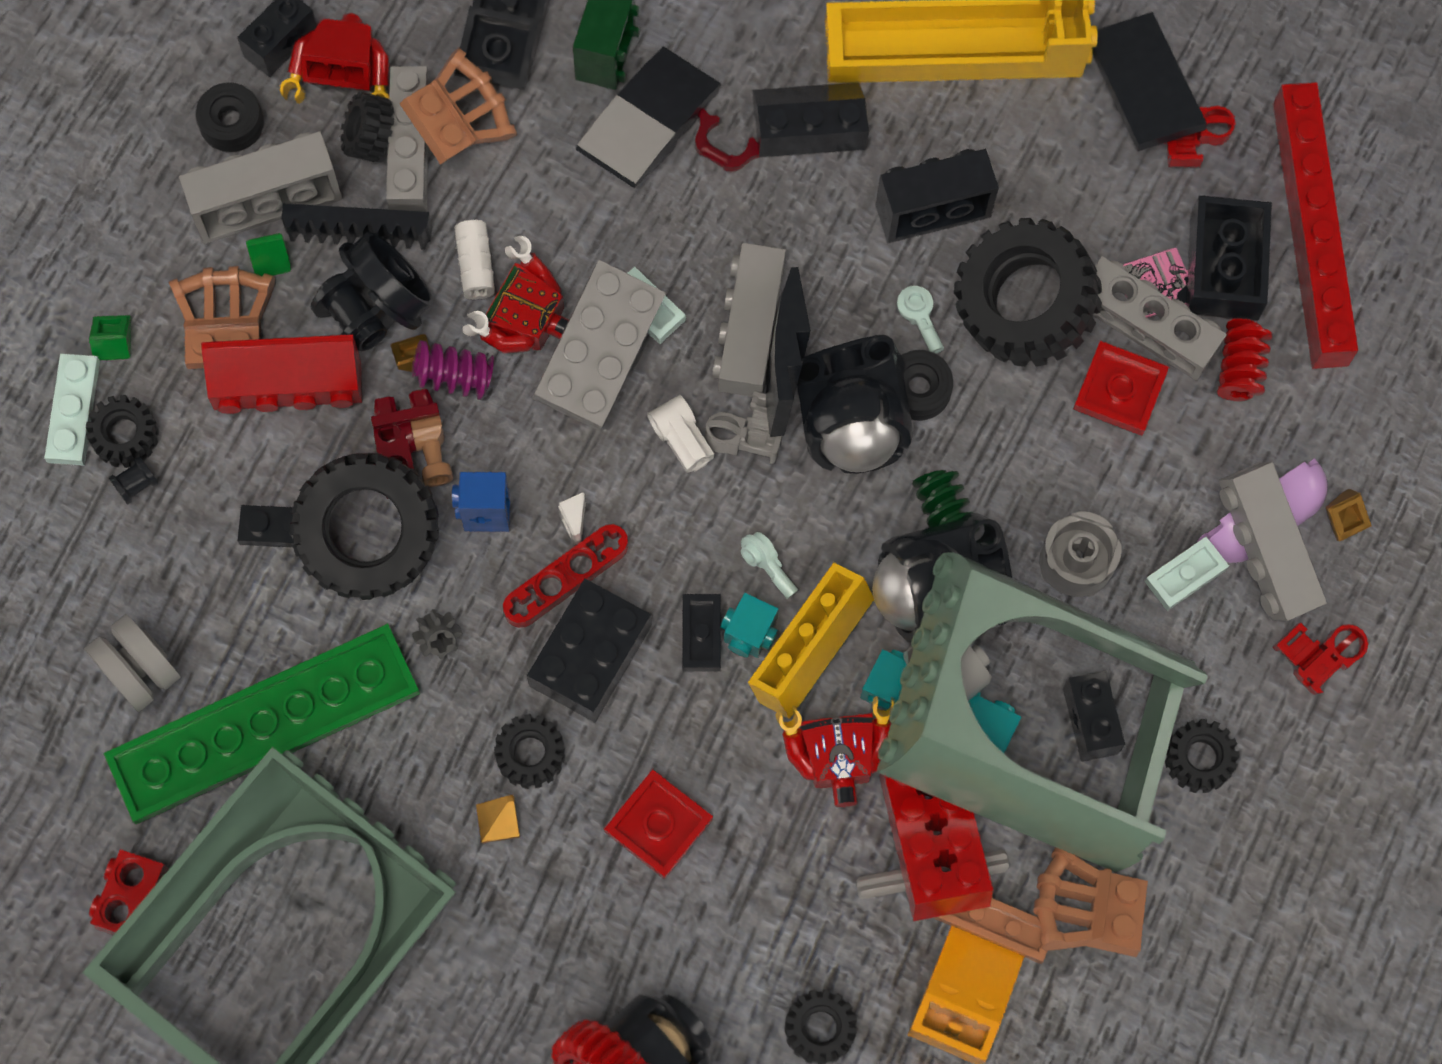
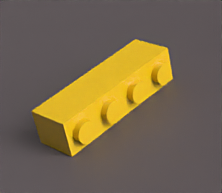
[748,562,874,719]

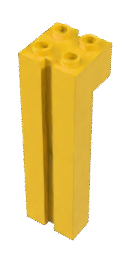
[825,0,1097,83]

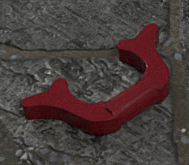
[695,108,759,172]

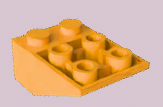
[907,925,1025,1064]

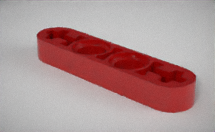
[503,524,628,628]

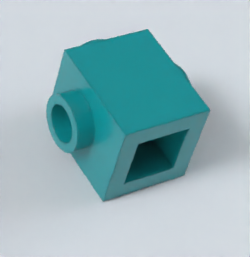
[721,592,779,658]

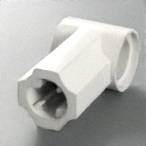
[647,395,714,473]

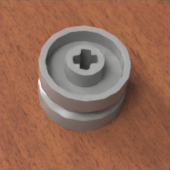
[83,614,181,713]

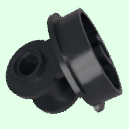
[310,232,434,351]

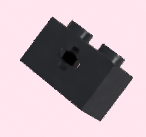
[237,0,317,78]
[1063,671,1125,762]

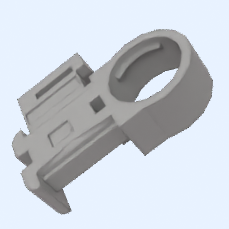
[705,391,782,464]

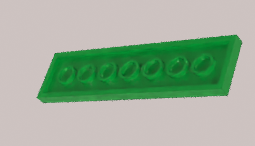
[103,624,420,825]

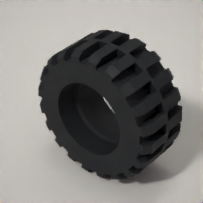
[954,218,1102,367]
[290,452,439,600]

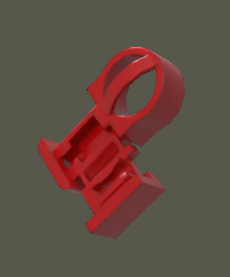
[1164,106,1236,167]
[1273,622,1368,695]

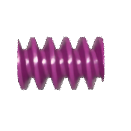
[412,340,494,400]

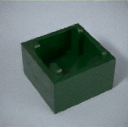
[573,0,640,90]

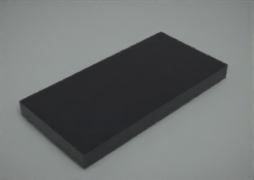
[1092,12,1206,151]

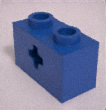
[452,472,510,532]

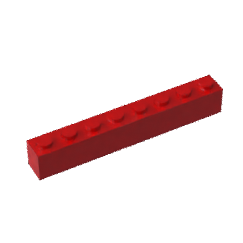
[1273,82,1359,369]

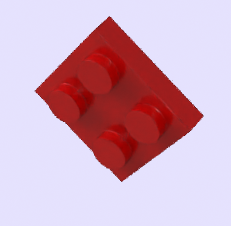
[1073,341,1169,436]
[604,769,713,880]

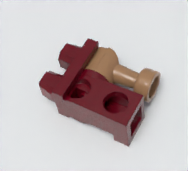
[371,389,453,499]

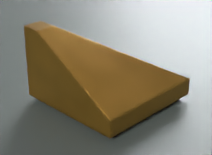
[390,334,430,372]
[1325,489,1372,542]
[476,795,520,843]

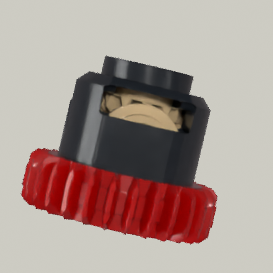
[551,995,711,1064]

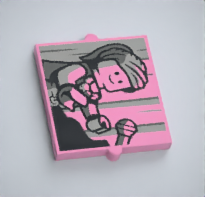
[1124,247,1188,318]

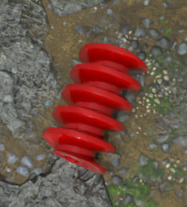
[1217,318,1273,402]

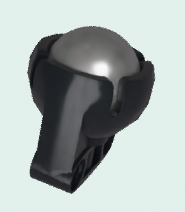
[797,334,913,474]
[873,513,1013,642]

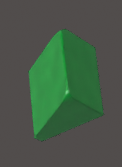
[246,233,291,276]
[89,315,131,360]

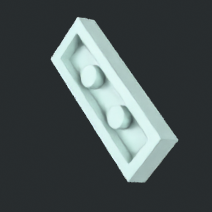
[44,354,100,466]

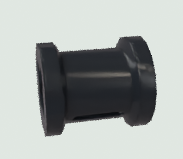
[108,456,159,505]

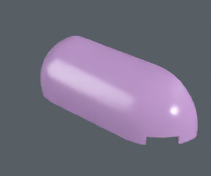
[1197,458,1327,563]

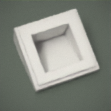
[558,493,586,545]

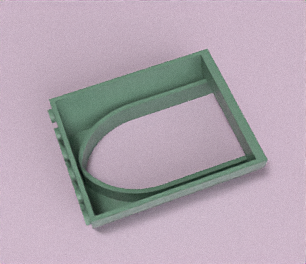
[877,552,1207,872]
[82,747,456,1064]

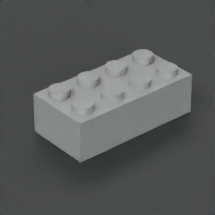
[179,131,342,244]
[532,260,666,430]

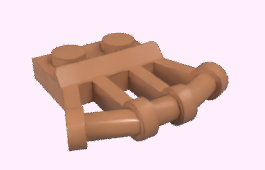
[399,47,517,165]
[169,266,275,369]
[1033,847,1148,957]

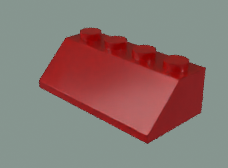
[201,334,362,414]

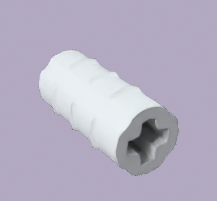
[455,220,495,300]

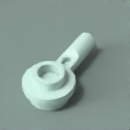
[897,285,944,354]
[741,532,798,599]

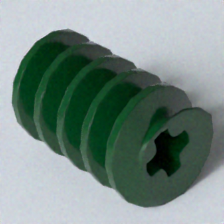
[912,470,980,534]

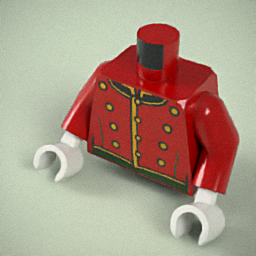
[463,236,569,354]

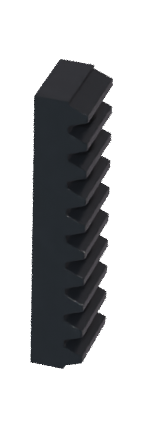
[281,203,432,250]

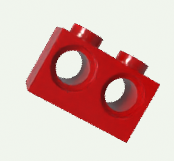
[89,849,169,935]

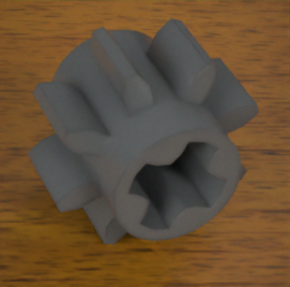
[412,609,462,659]

